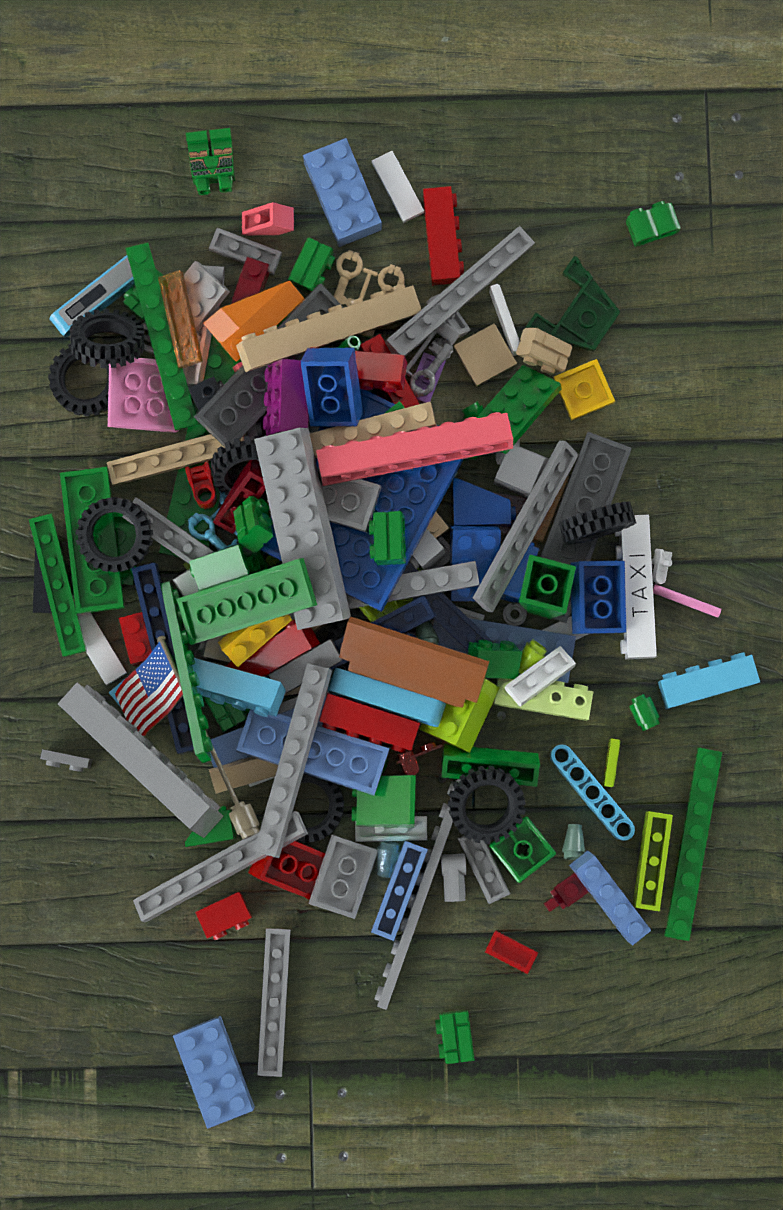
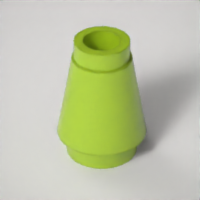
[519,639,547,674]

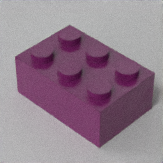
[263,359,308,436]

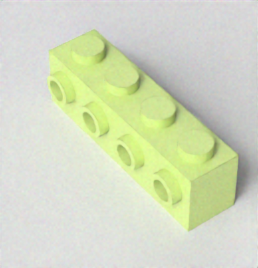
[493,678,593,721]

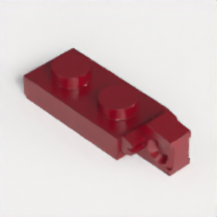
[543,873,589,912]

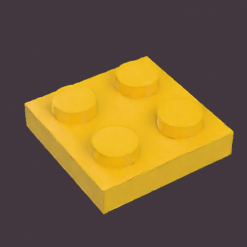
[553,359,615,421]

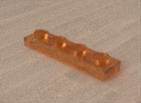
[158,270,203,368]

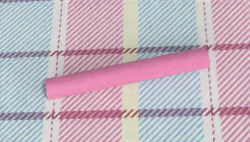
[653,584,721,617]

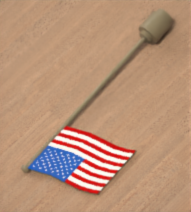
[115,636,260,840]

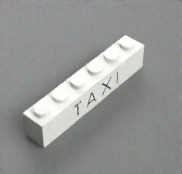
[615,515,657,659]

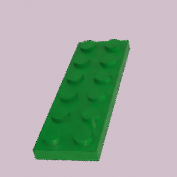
[60,467,125,614]
[177,558,317,645]

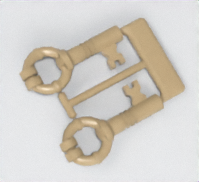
[333,250,405,338]

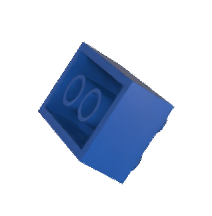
[301,348,363,426]
[449,526,501,601]
[570,561,627,634]

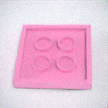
[108,358,179,433]

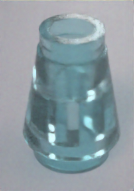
[377,841,401,878]

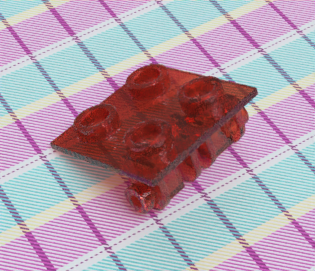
[394,742,442,775]

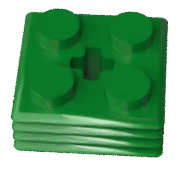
[490,817,556,883]

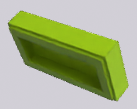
[602,739,621,788]

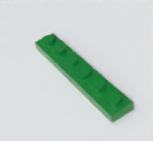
[29,513,87,657]

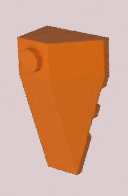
[203,280,304,362]

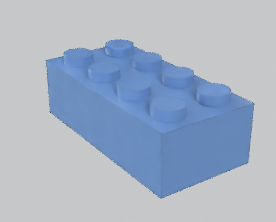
[303,138,382,247]
[173,1016,255,1129]

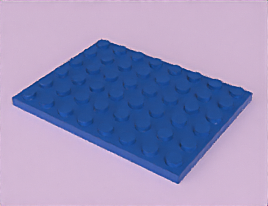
[260,389,464,612]

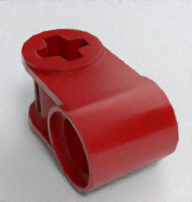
[185,461,217,509]

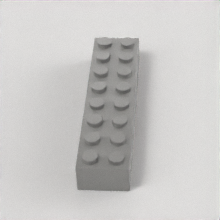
[254,428,351,630]
[58,683,223,838]

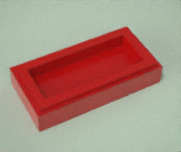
[484,930,538,974]

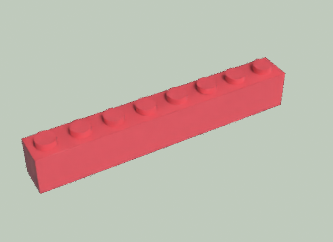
[316,412,513,486]

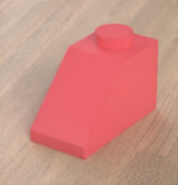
[242,202,294,236]

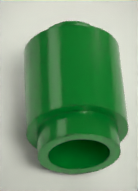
[629,694,660,731]

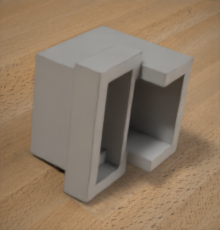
[493,445,549,498]

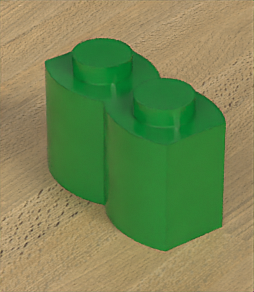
[626,201,681,247]

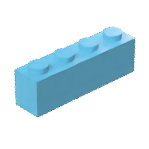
[658,652,760,709]
[192,658,286,717]

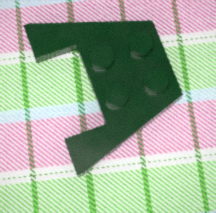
[525,255,620,352]

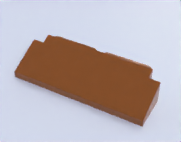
[339,617,489,708]

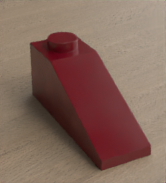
[231,257,269,304]
[213,460,266,534]

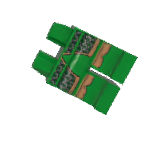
[186,128,235,195]

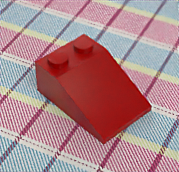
[248,841,325,899]

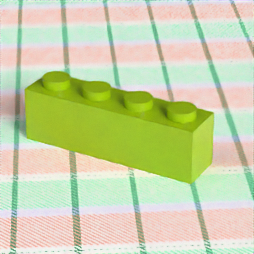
[632,811,673,911]

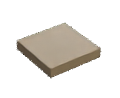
[454,323,517,387]

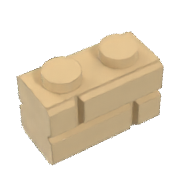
[516,328,572,375]

